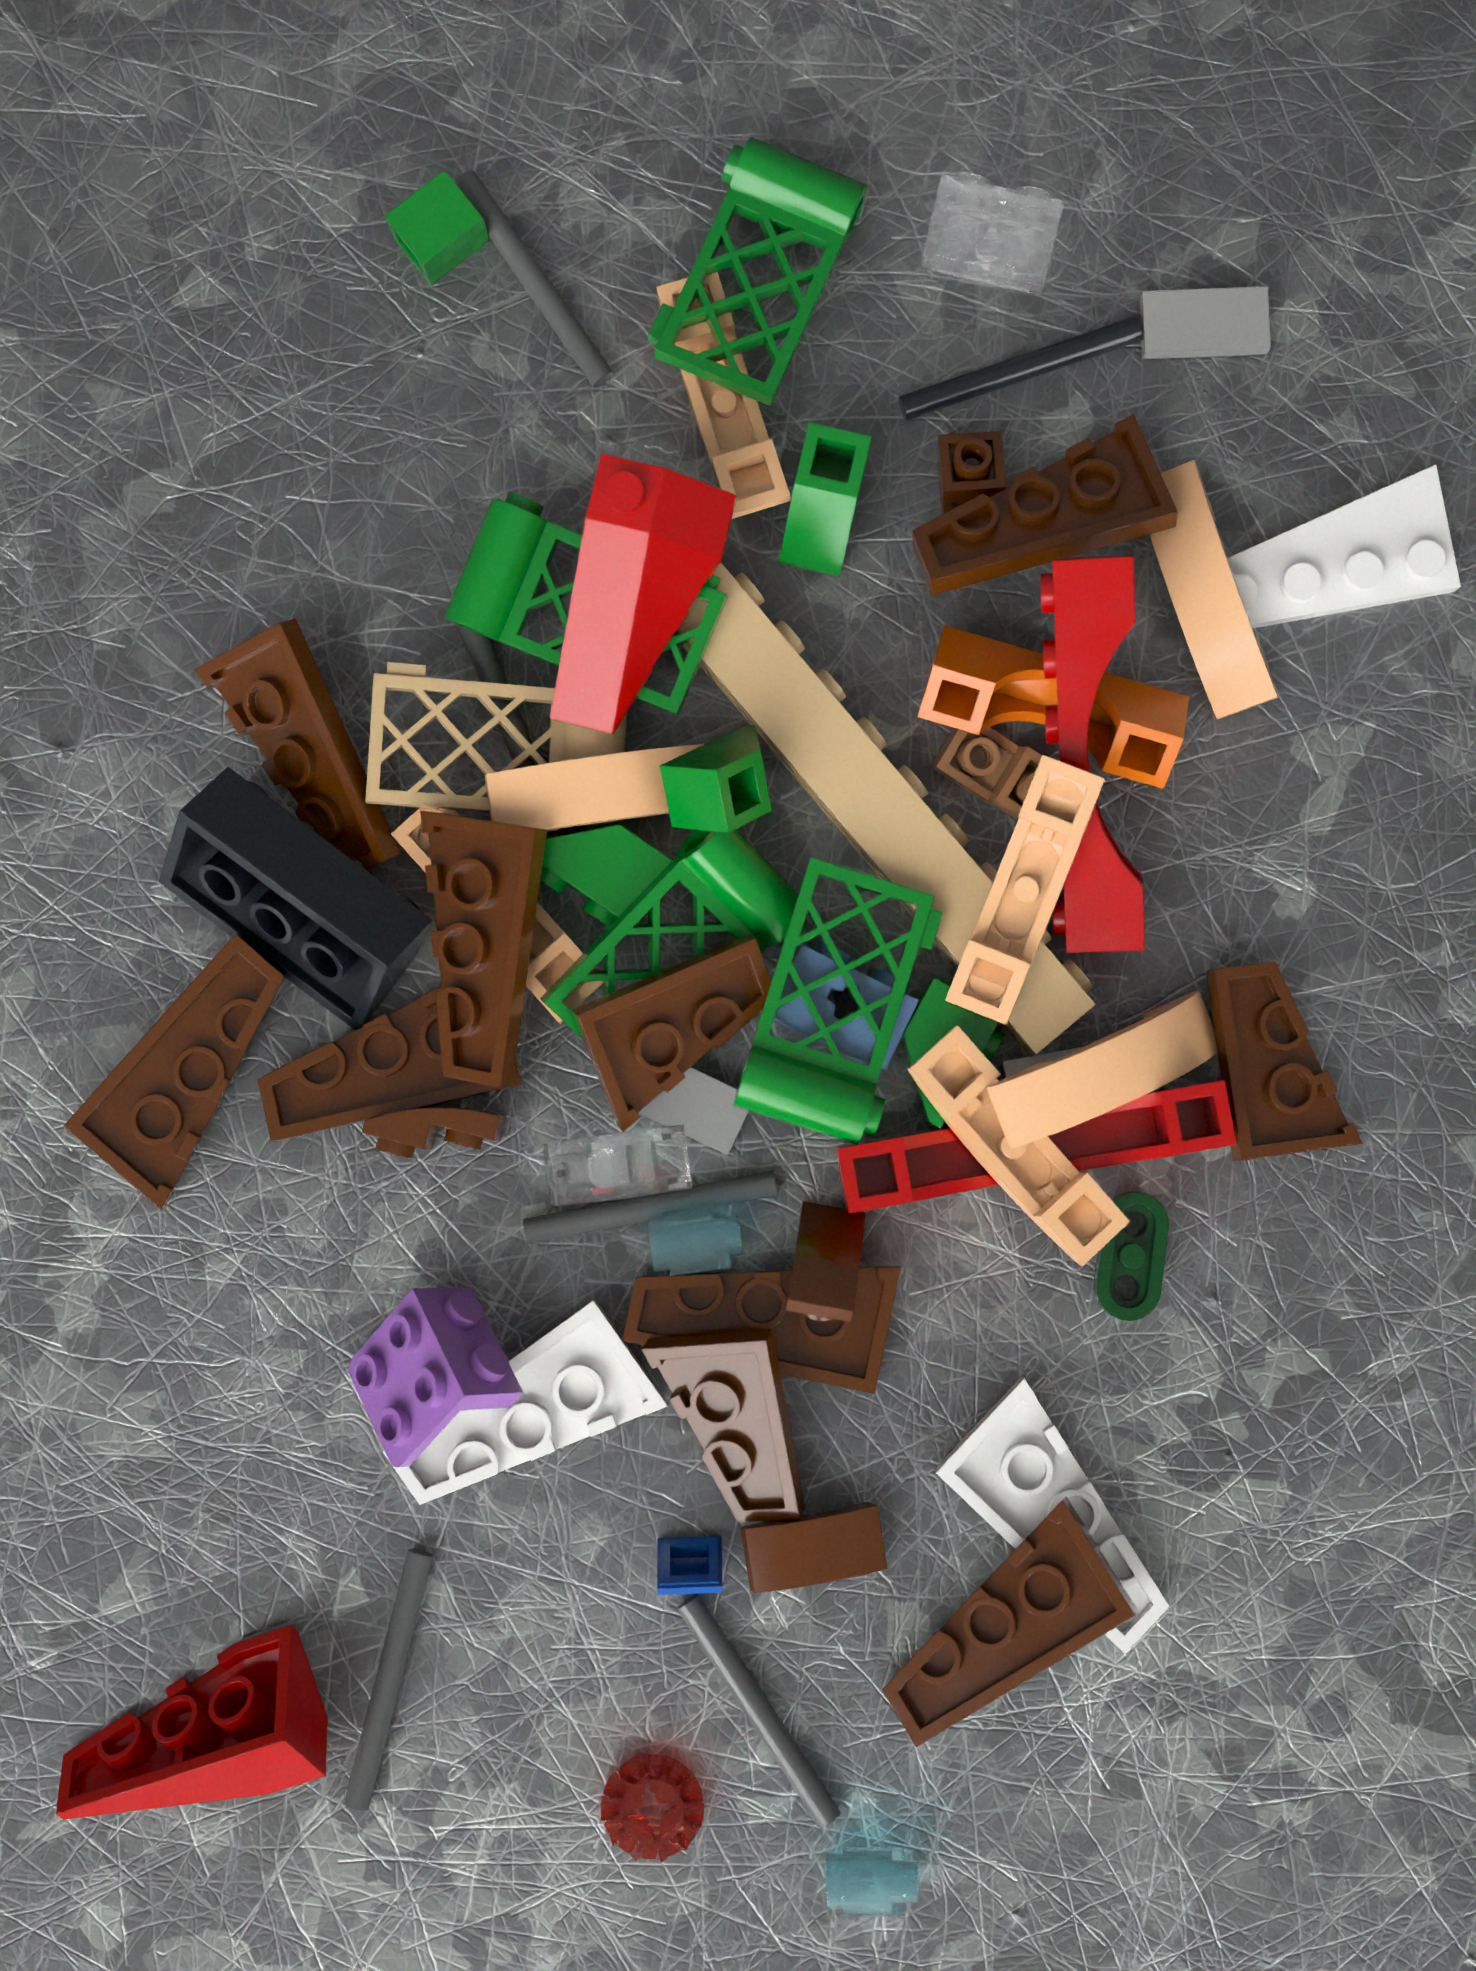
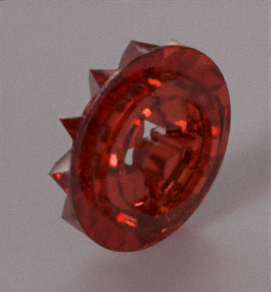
[601,1754,704,1863]

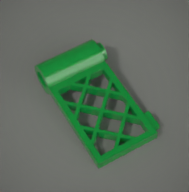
[648,137,868,406]
[444,492,728,716]
[540,829,808,1041]
[733,857,943,1145]

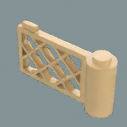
[365,662,627,823]

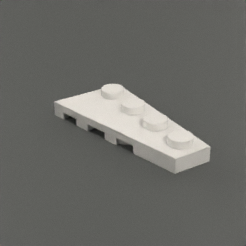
[1228,464,1461,628]
[383,1299,669,1505]
[934,1376,1170,1654]

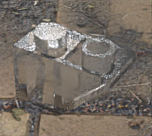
[543,1124,692,1207]

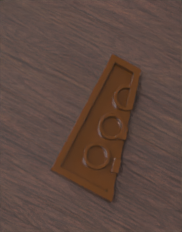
[912,414,1178,595]
[194,618,401,869]
[420,810,547,1088]
[63,934,286,1210]
[257,986,523,1142]
[622,1266,901,1394]
[882,1496,1138,1747]

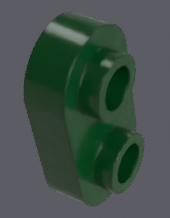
[1093,1191,1169,1321]

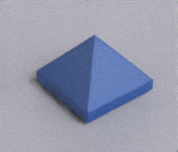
[657,1536,723,1595]

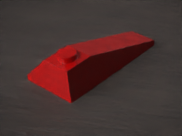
[550,453,737,735]
[56,1625,328,1820]

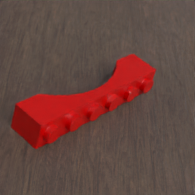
[1041,554,1145,953]
[835,1080,1237,1213]

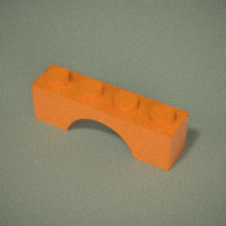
[917,625,1189,789]

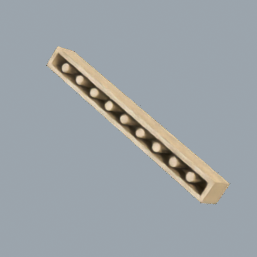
[674,553,1096,1056]

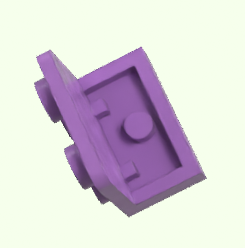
[349,1287,523,1467]

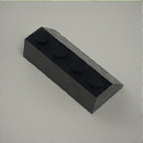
[159,767,432,1031]

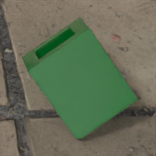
[384,172,489,286]

